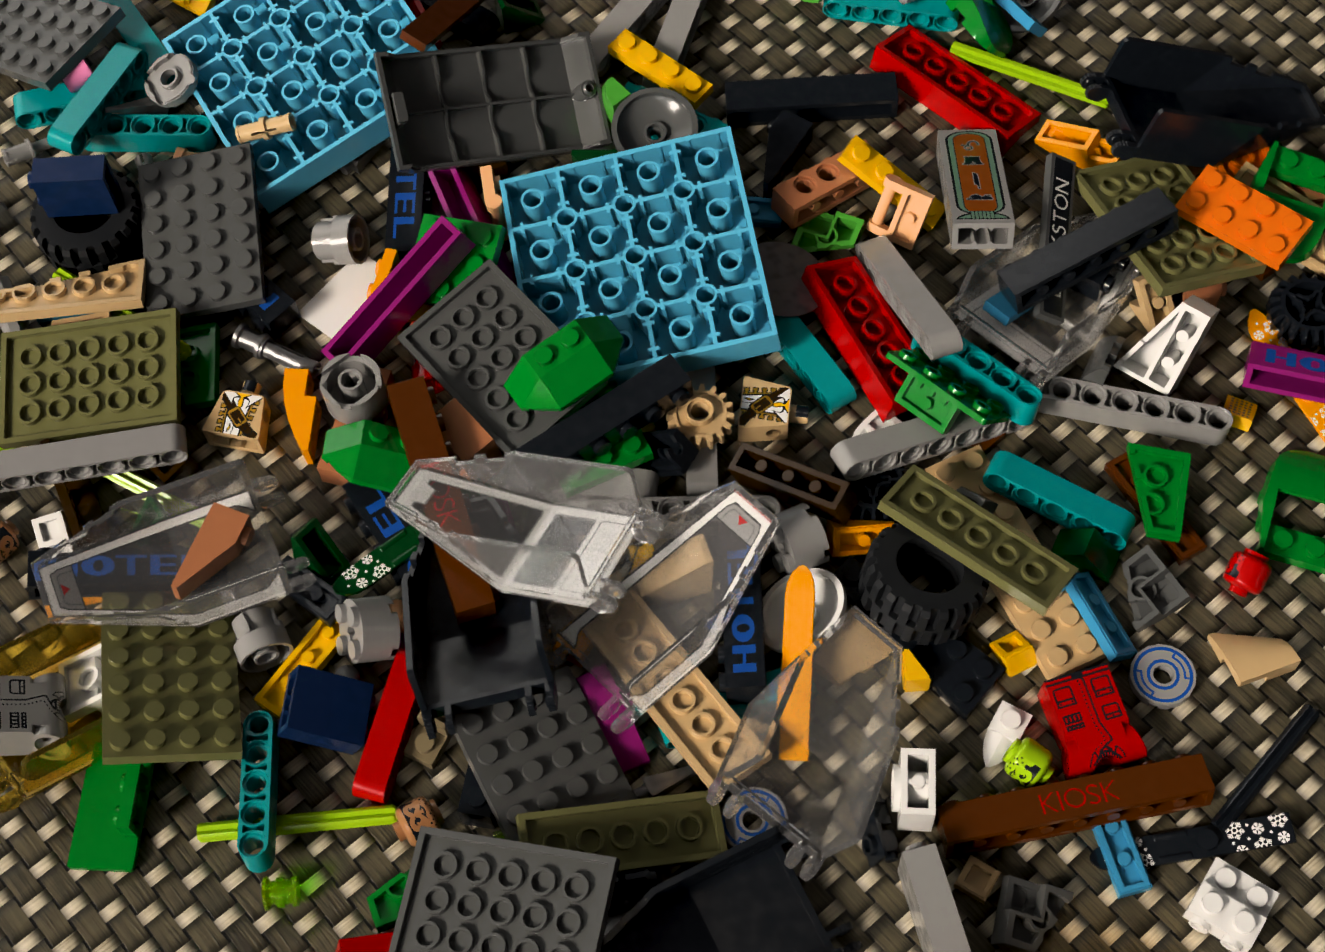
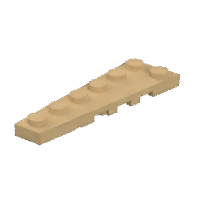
[0,258,146,323]

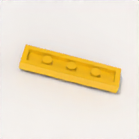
[607,28,713,110]
[837,135,945,232]
[254,620,340,719]

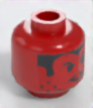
[1223,548,1273,598]

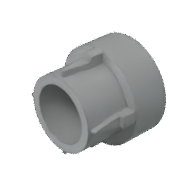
[311,214,370,265]
[232,607,294,673]

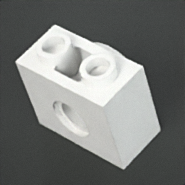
[891,748,936,832]

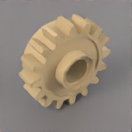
[666,384,735,450]

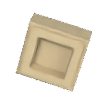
[954,855,1001,904]

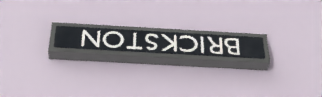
[1033,152,1076,326]

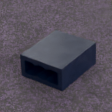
[27,154,121,218]
[277,665,376,755]

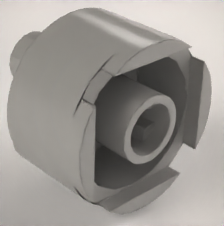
[319,353,388,425]
[765,503,830,575]
[335,595,400,664]

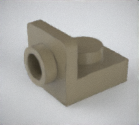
[403,712,452,770]

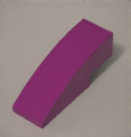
[576,665,650,775]

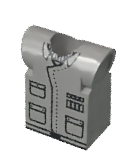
[0,673,69,757]

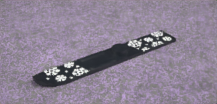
[1089,812,1297,871]

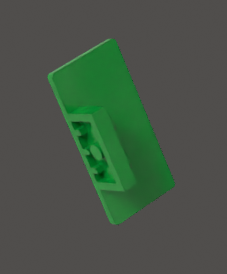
[885,348,1011,434]
[67,739,155,872]

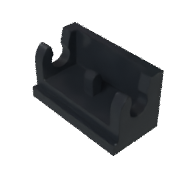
[639,428,700,477]

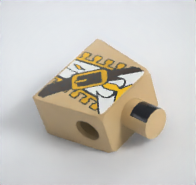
[738,376,809,442]
[202,380,271,454]

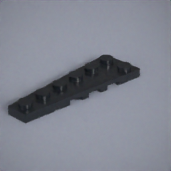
[834,555,1006,720]

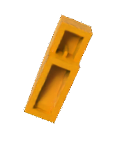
[1034,119,1131,169]
[283,368,322,464]

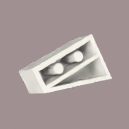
[1113,294,1220,396]

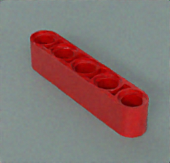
[352,646,419,804]

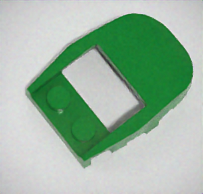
[945,0,1013,58]
[1250,141,1325,263]
[1254,450,1325,574]

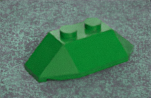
[503,315,624,411]
[321,419,412,495]

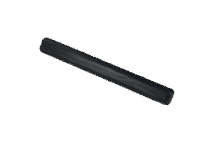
[1210,704,1320,831]

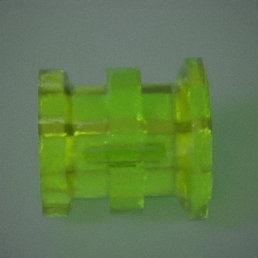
[262,876,301,911]

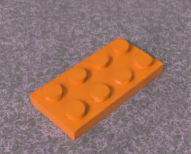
[1175,164,1314,271]

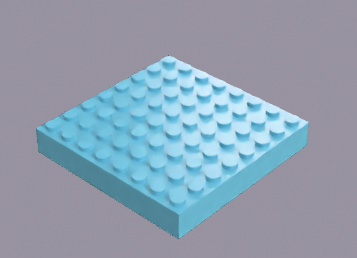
[161,0,438,214]
[499,126,781,386]

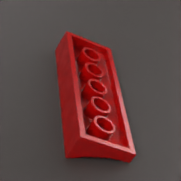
[869,24,1041,157]
[801,256,912,423]

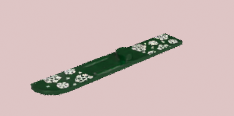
[332,476,491,596]

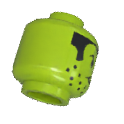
[1002,737,1055,788]

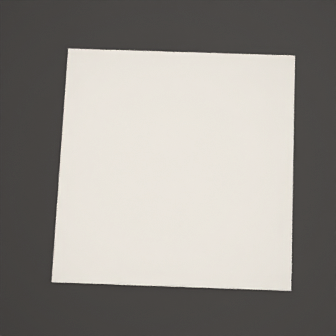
[299,256,377,339]

